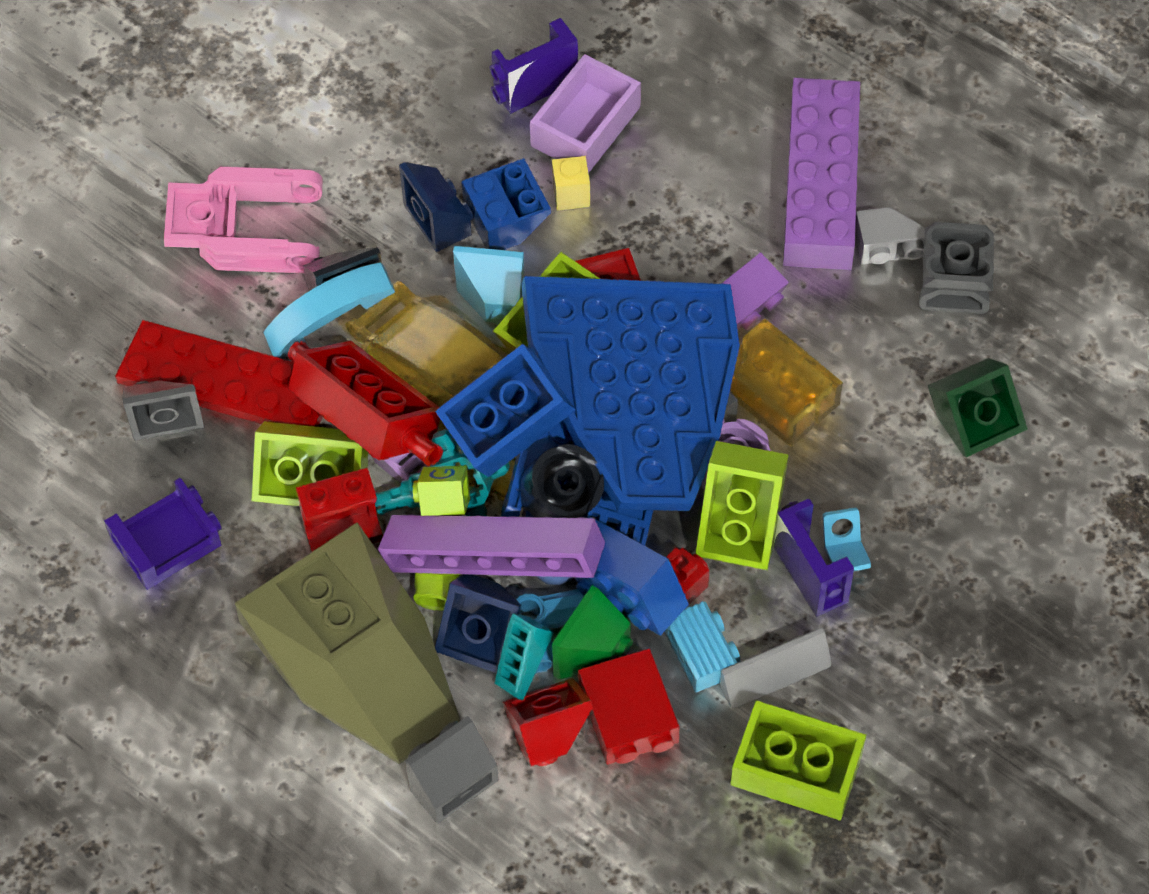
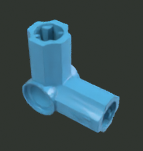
[516,589,583,674]

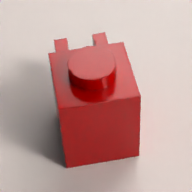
[666,547,710,608]

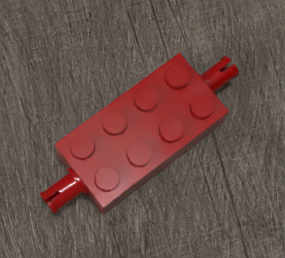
[288,340,443,466]

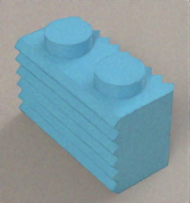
[664,601,741,693]

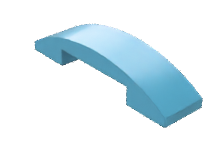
[263,262,395,359]

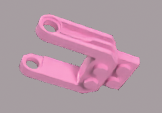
[164,166,323,273]

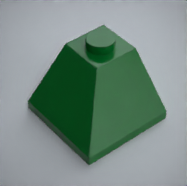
[552,585,633,679]

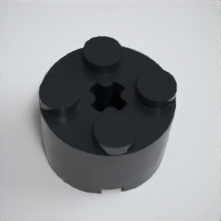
[520,444,604,518]

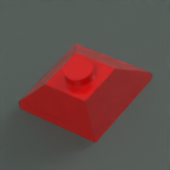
[503,678,593,767]

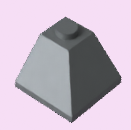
[122,381,205,441]

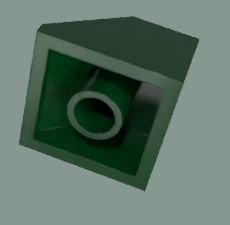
[927,358,1028,458]

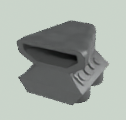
[919,222,995,314]

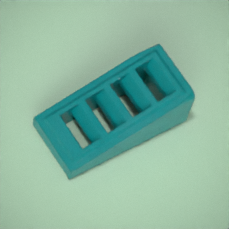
[494,613,554,700]

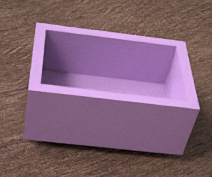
[530,54,641,173]

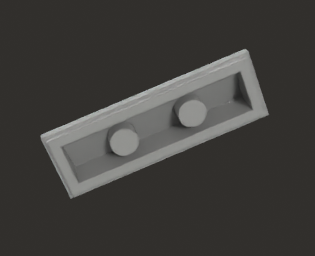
[720,628,831,708]

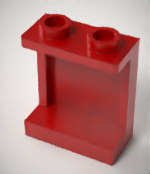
[296,468,383,553]

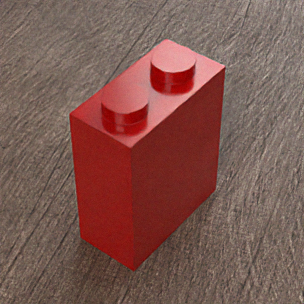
[578,648,680,765]

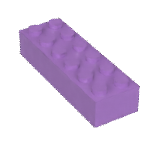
[783,78,860,270]

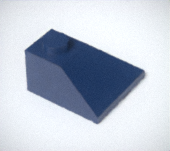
[435,574,521,673]

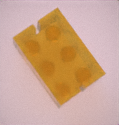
[730,318,843,447]

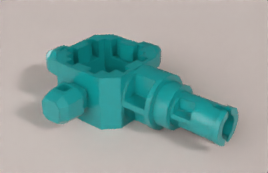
[375,430,510,517]

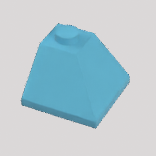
[453,246,525,325]

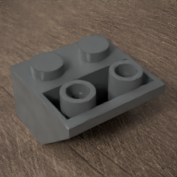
[405,716,499,824]

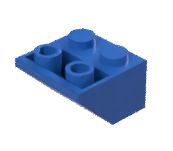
[462,158,551,250]

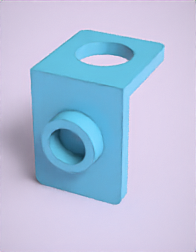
[822,507,871,571]

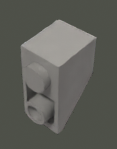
[855,207,925,264]

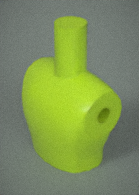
[413,573,462,611]

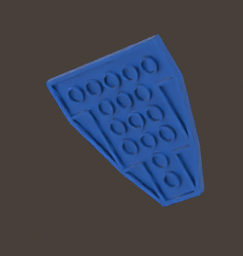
[521,276,740,511]

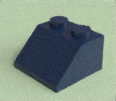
[399,162,474,252]

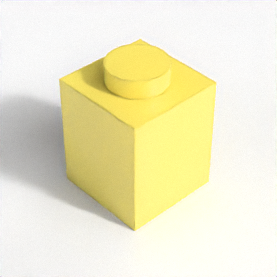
[552,156,590,211]

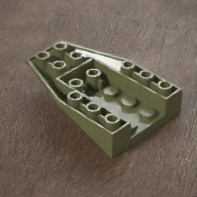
[235,523,460,764]

